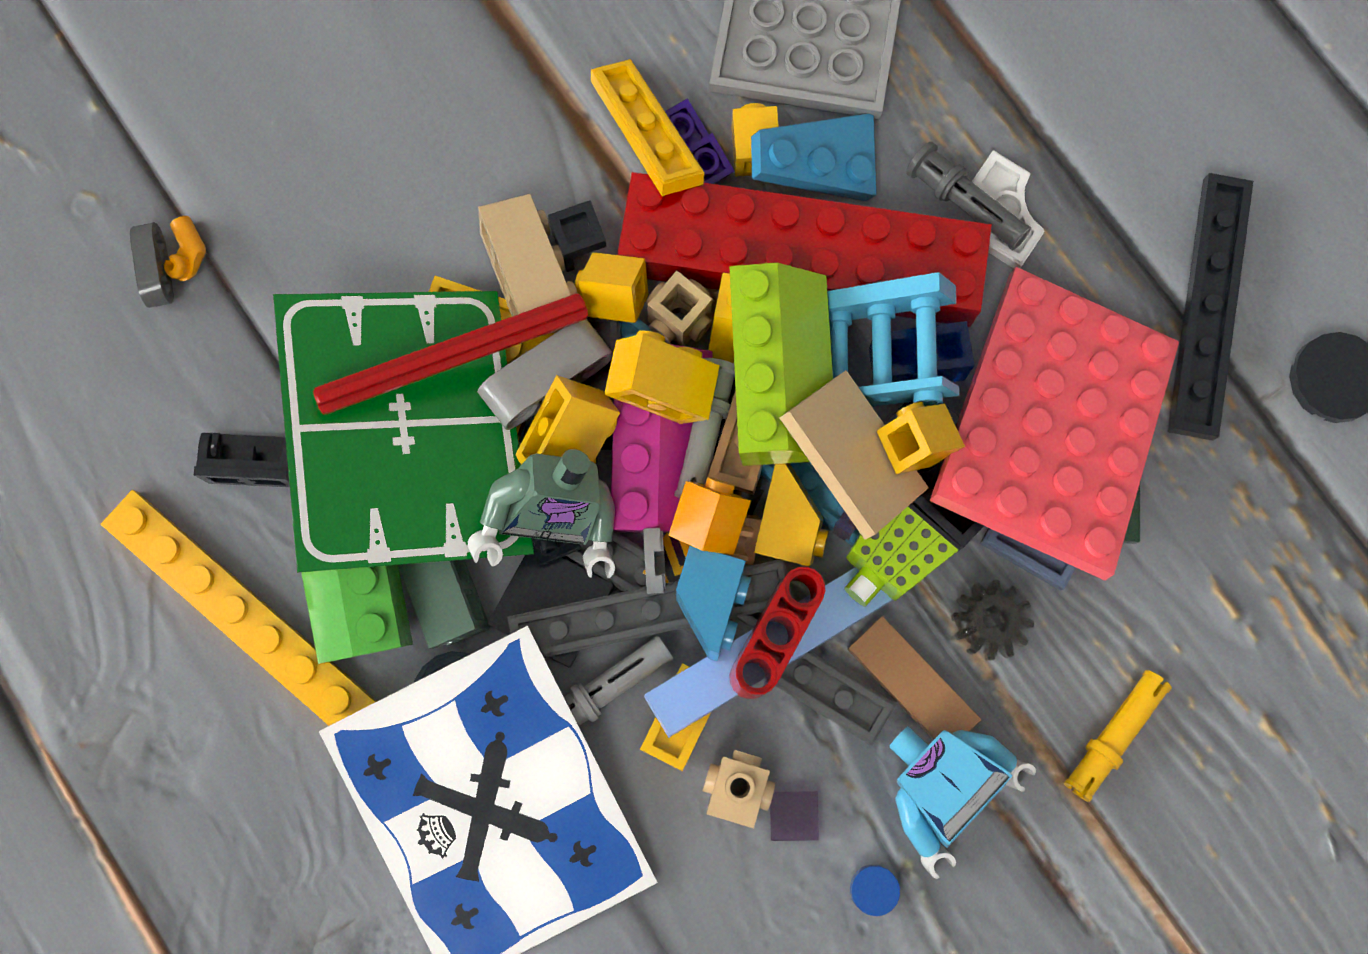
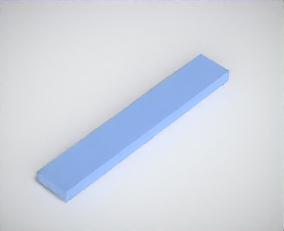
[644,567,893,738]

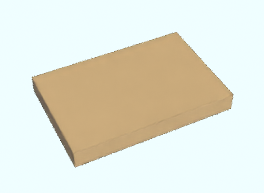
[780,370,929,540]

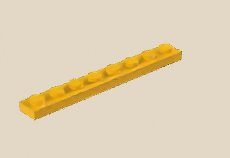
[100,490,377,726]

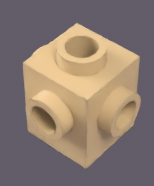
[647,271,713,346]
[703,750,775,829]

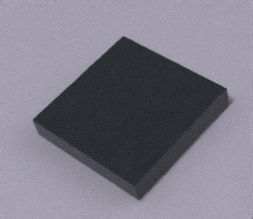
[487,544,615,668]

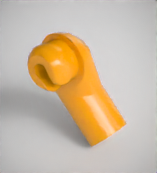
[164,216,206,281]

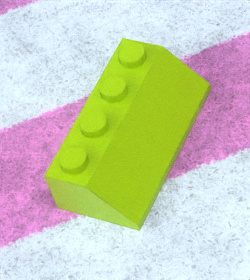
[729,263,833,466]

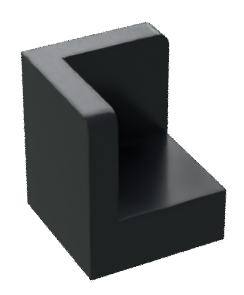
[548,200,607,272]

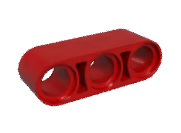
[729,567,826,699]

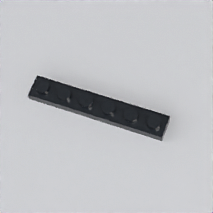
[1167,173,1254,441]

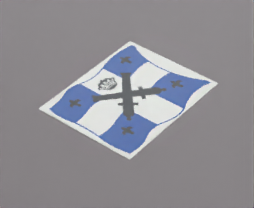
[319,626,658,954]

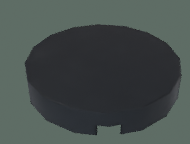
[1289,332,1368,423]

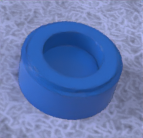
[850,865,900,916]

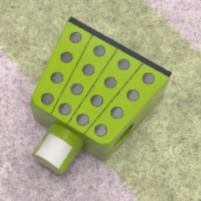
[844,503,961,607]

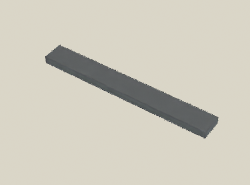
[566,531,896,745]

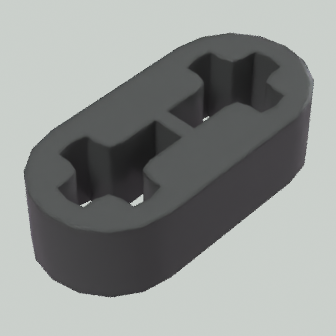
[130,222,174,308]

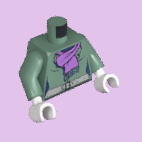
[468,449,615,578]

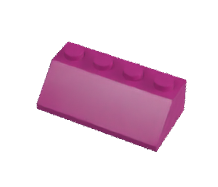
[611,343,713,533]

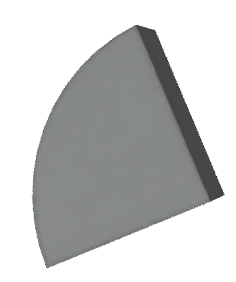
[643,528,666,594]

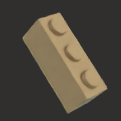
[478,194,578,337]

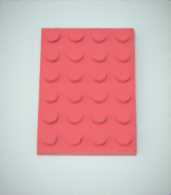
[930,267,1179,581]

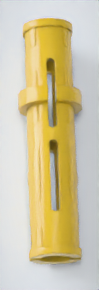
[1063,670,1172,802]

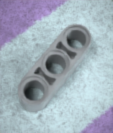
[477,319,613,430]

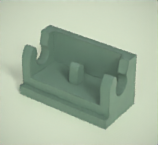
[398,560,491,649]

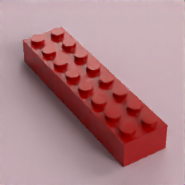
[617,172,992,327]

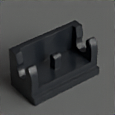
[193,432,290,487]

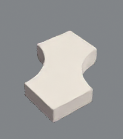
[972,150,1045,269]

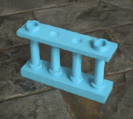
[827,272,959,407]

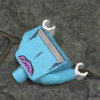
[889,726,1036,879]

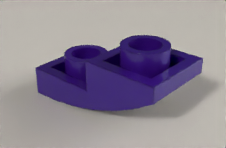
[665,98,734,184]

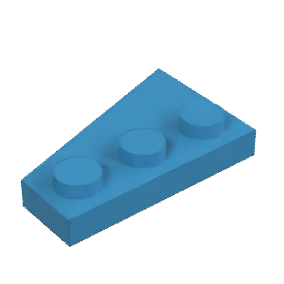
[751,114,876,201]

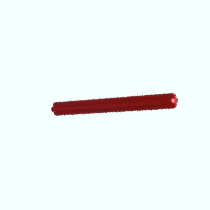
[313,294,588,414]

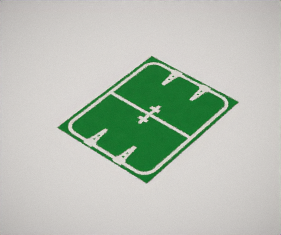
[273,291,534,573]

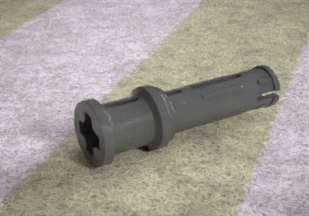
[906,142,1031,251]

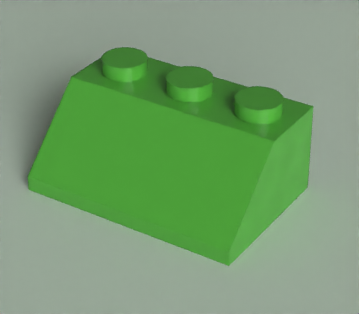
[292,524,413,664]

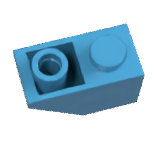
[676,545,751,661]

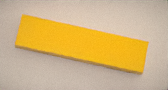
[591,59,704,196]

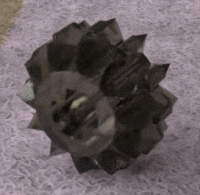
[951,580,1034,661]

